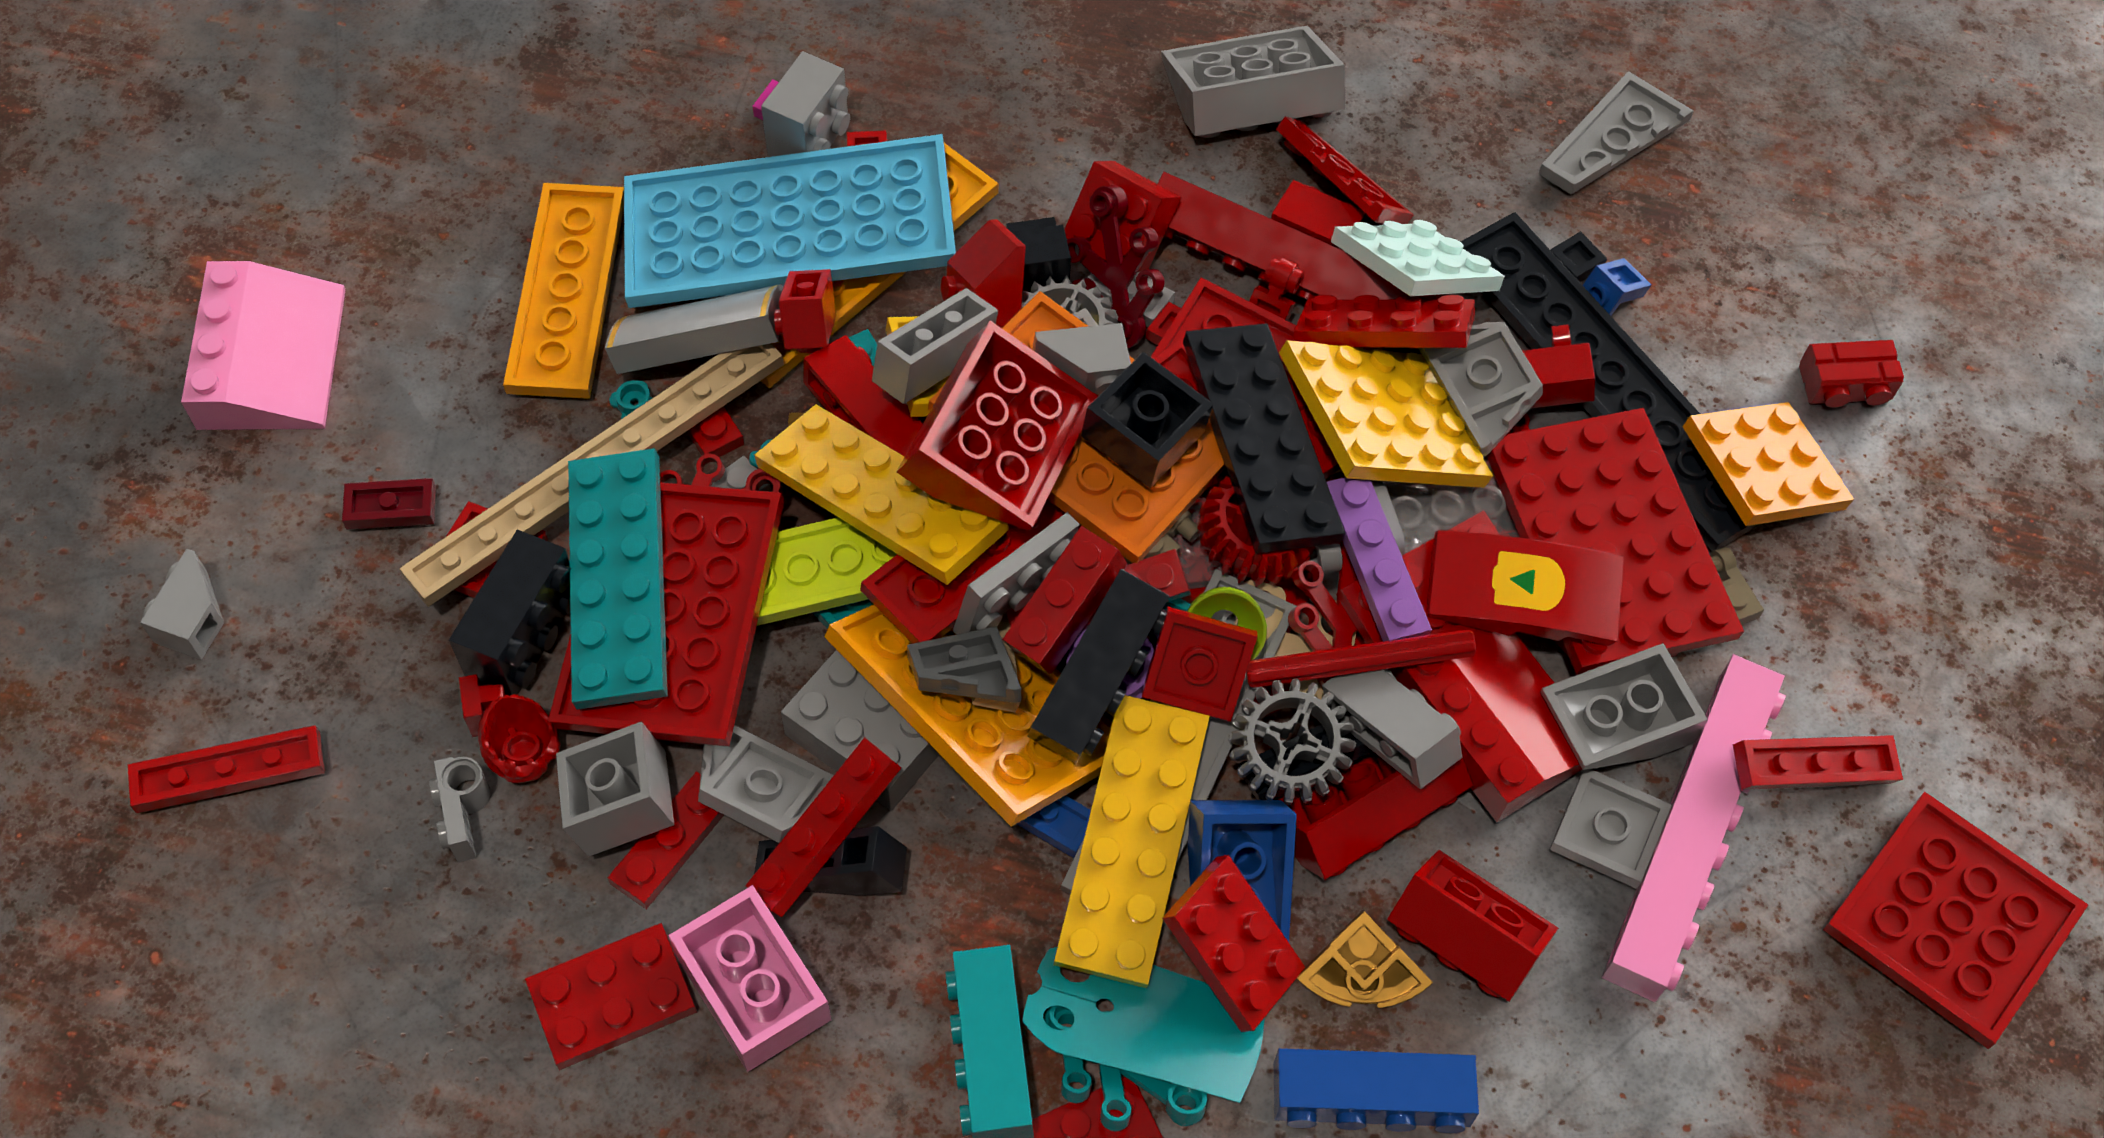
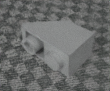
[140,549,224,660]

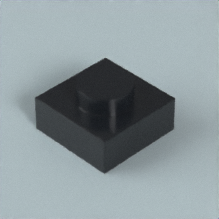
[1550,231,1607,282]

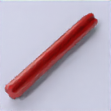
[1246,629,1476,688]

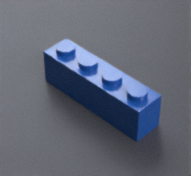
[1273,1048,1479,1133]

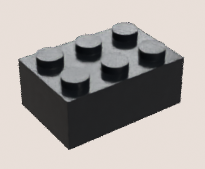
[449,529,572,696]

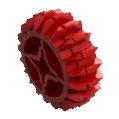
[1197,476,1315,587]

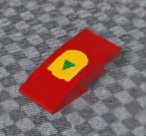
[1426,530,1624,646]

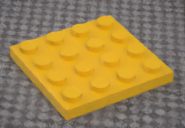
[1279,340,1493,488]

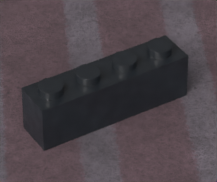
[1027,569,1169,763]

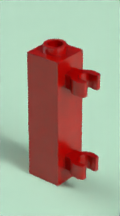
[1522,324,1595,408]

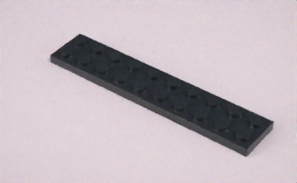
[1461,212,1760,551]

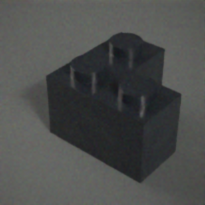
[1006,217,1071,293]

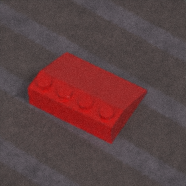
[896,321,1098,530]
[1391,625,1582,823]

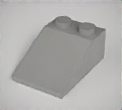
[1540,643,1708,770]

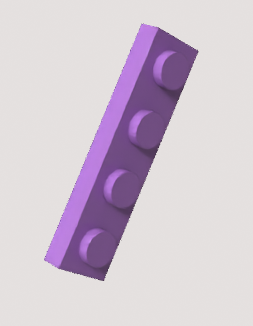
[1327,477,1432,641]

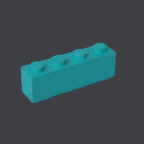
[945,945,1034,1138]

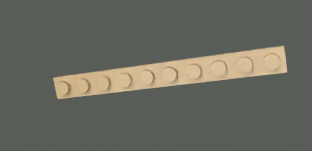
[399,343,784,607]

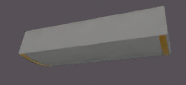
[605,284,783,374]

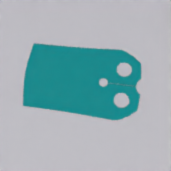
[1022,947,1265,1103]

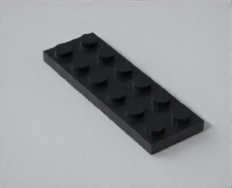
[1183,323,1345,554]

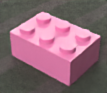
[668,885,831,1072]

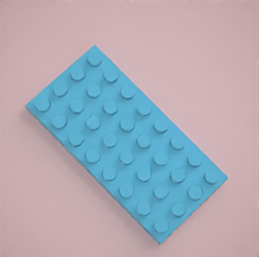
[624,134,956,308]

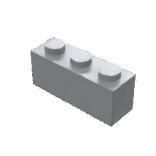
[872,288,998,404]
[1322,669,1463,789]

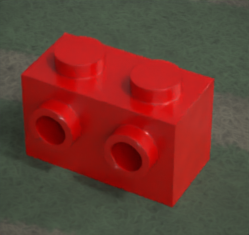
[774,269,836,353]

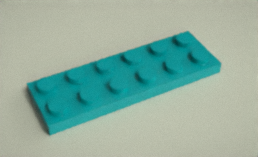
[568,448,668,710]

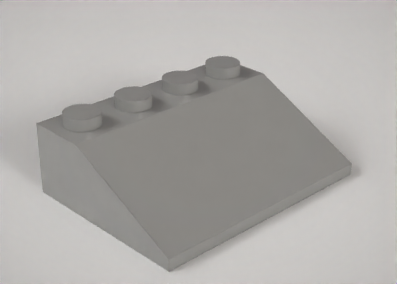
[1161,25,1346,138]

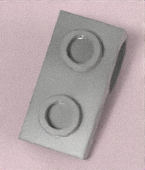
[429,757,491,863]

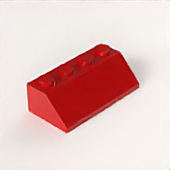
[1275,752,1473,880]

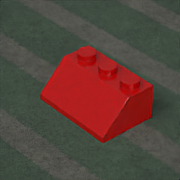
[1387,850,1559,1002]

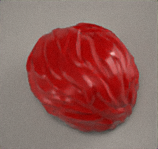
[478,694,560,783]

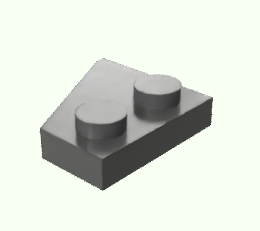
[907,626,1021,703]

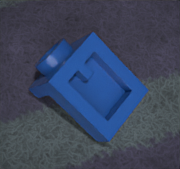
[1583,258,1652,316]

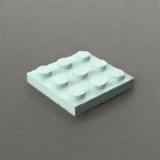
[1331,220,1504,296]

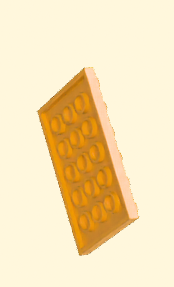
[824,605,1113,827]

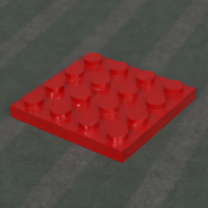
[1823,791,2088,1049]

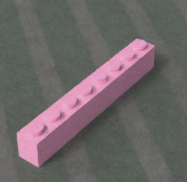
[1601,654,1786,1002]

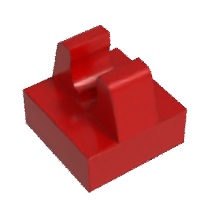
[459,674,505,737]

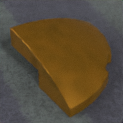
[1297,911,1433,1008]

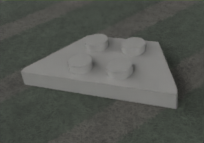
[1418,322,1543,457]
[698,725,834,843]

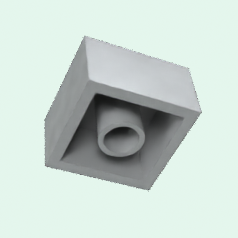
[761,51,850,157]
[556,721,674,857]

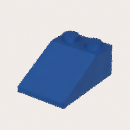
[1188,800,1297,942]

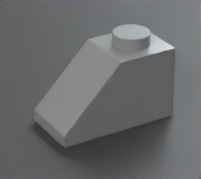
[1033,323,1131,395]

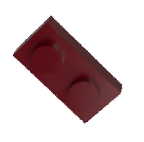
[342,478,436,530]

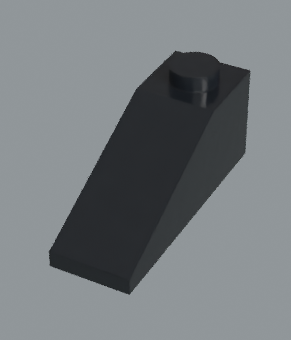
[754,826,907,896]

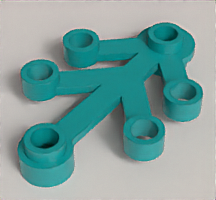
[1044,1006,1207,1131]

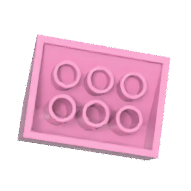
[181,261,346,430]

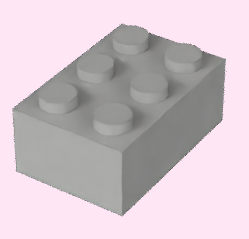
[781,650,940,811]

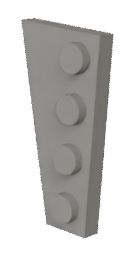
[1539,71,1694,194]

